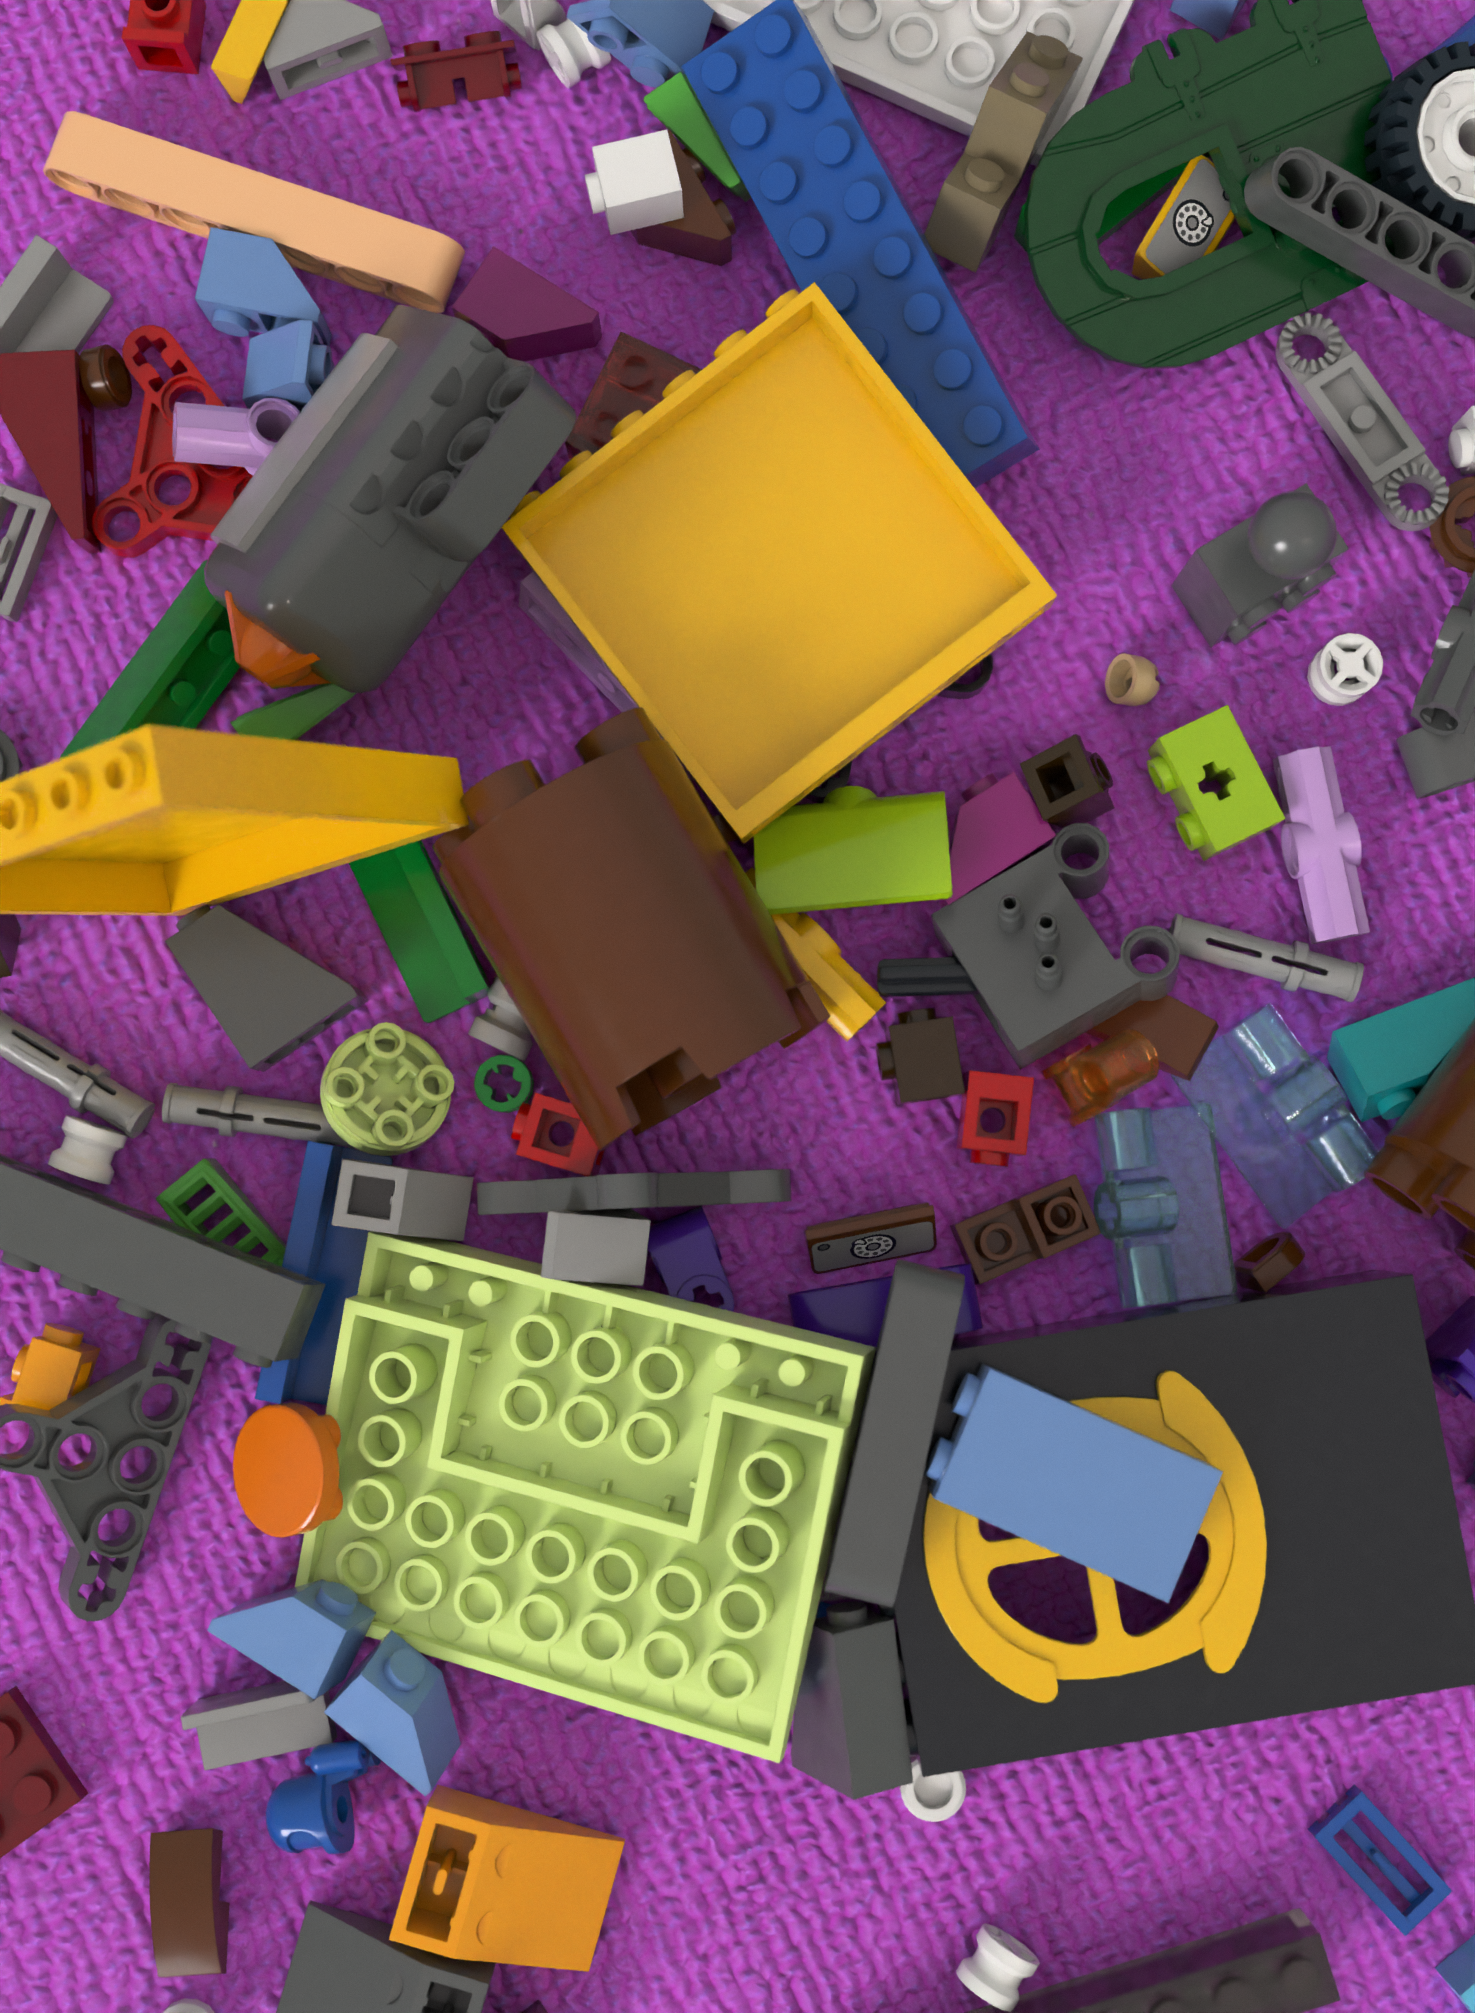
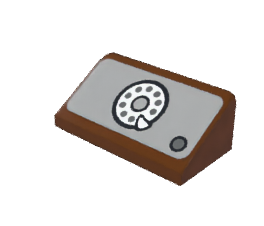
[804,1202,937,1274]

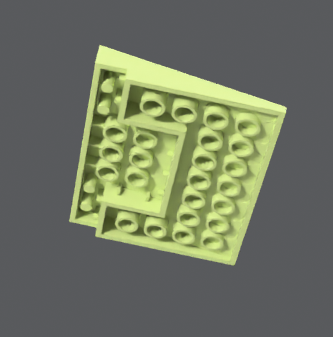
[295,1231,876,1763]

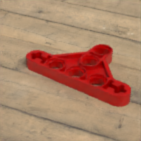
[92,325,253,558]

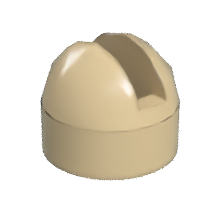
[1105,653,1160,706]

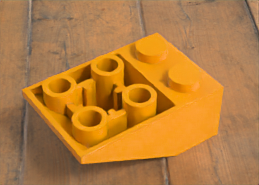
[389,1785,625,1972]

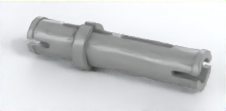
[1169,913,1364,1002]
[0,1009,155,1139]
[162,1082,355,1149]

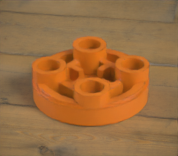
[233,1402,343,1538]

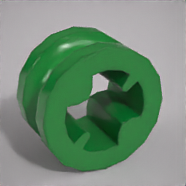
[474,1055,534,1113]

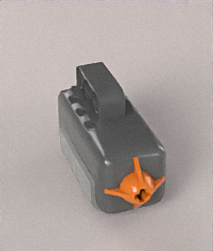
[204,305,577,693]

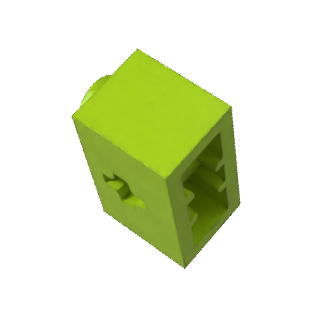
[1147,705,1286,861]

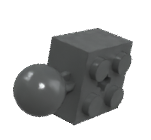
[1171,483,1349,647]

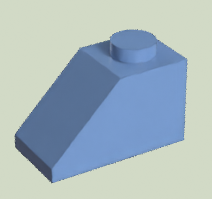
[207,1579,376,1700]
[324,1630,461,1797]

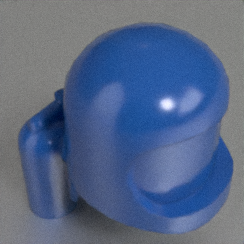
[265,1740,381,1855]

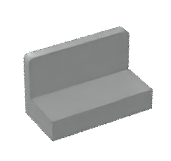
[0,235,114,354]
[180,1681,337,1771]

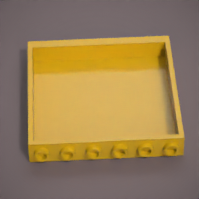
[501,282,1057,844]
[0,725,469,916]

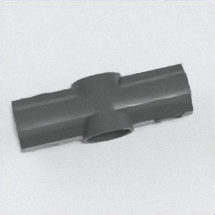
[1410,570,1475,737]

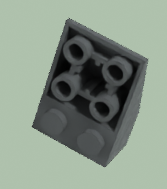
[276,1900,496,2013]

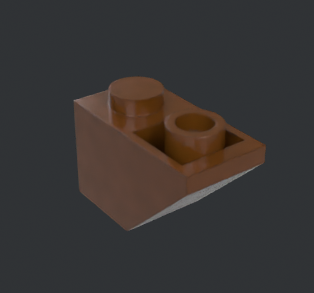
[630,129,736,266]

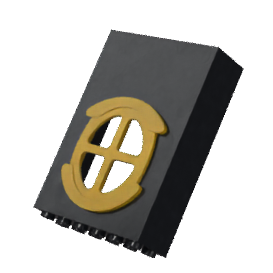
[852,1270,1475,1777]

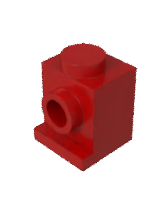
[122,0,206,74]
[957,1070,1034,1167]
[511,1093,606,1177]

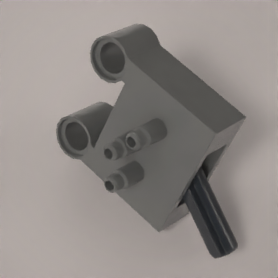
[877,823,1180,1070]

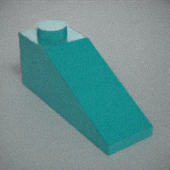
[1327,977,1475,1122]

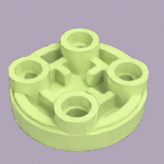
[320,1022,454,1156]

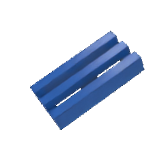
[1308,1784,1452,1936]

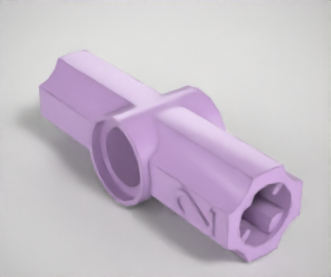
[172,398,300,475]
[1273,746,1370,944]

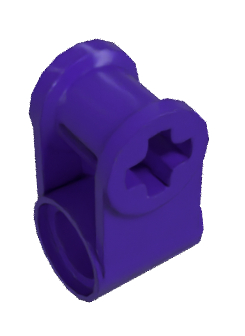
[648,1205,735,1312]

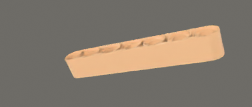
[43,111,465,313]

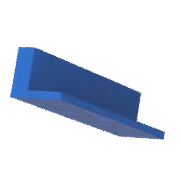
[255,1141,393,1406]

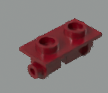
[390,31,522,112]

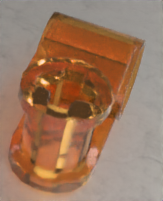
[1040,1029,1159,1127]

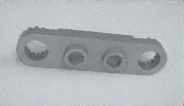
[1275,313,1449,531]

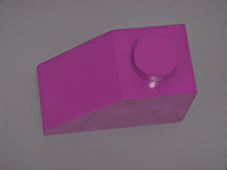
[452,246,602,362]
[937,772,1056,908]

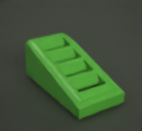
[643,71,751,202]
[230,683,357,741]
[156,1158,286,1266]

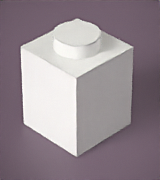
[584,129,684,235]

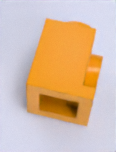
[0,1323,101,1411]

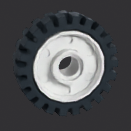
[1364,41,1475,242]

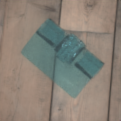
[1170,1002,1379,1229]
[1094,1104,1237,1308]

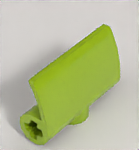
[754,786,953,915]

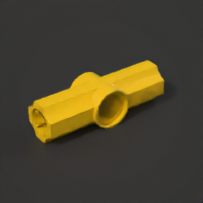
[746,867,886,1042]

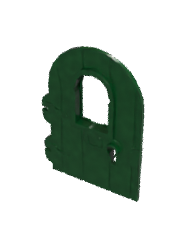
[1024,0,1395,369]

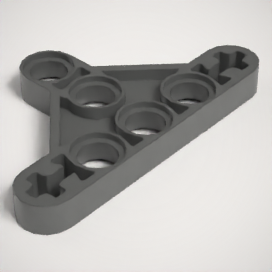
[477,1169,792,1215]
[0,1314,211,1621]

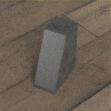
[165,905,368,1072]
[791,1601,913,1800]

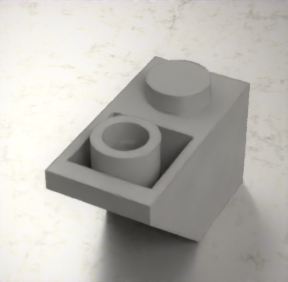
[332,1158,474,1241]

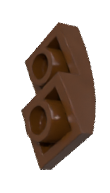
[1085,995,1219,1081]
[950,1174,1101,1285]
[149,1828,230,1978]

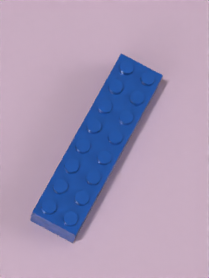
[681,0,1040,488]

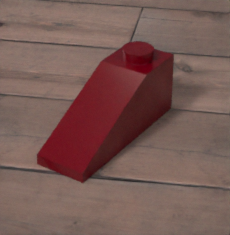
[0,349,101,553]

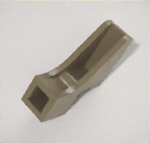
[924,31,1083,273]

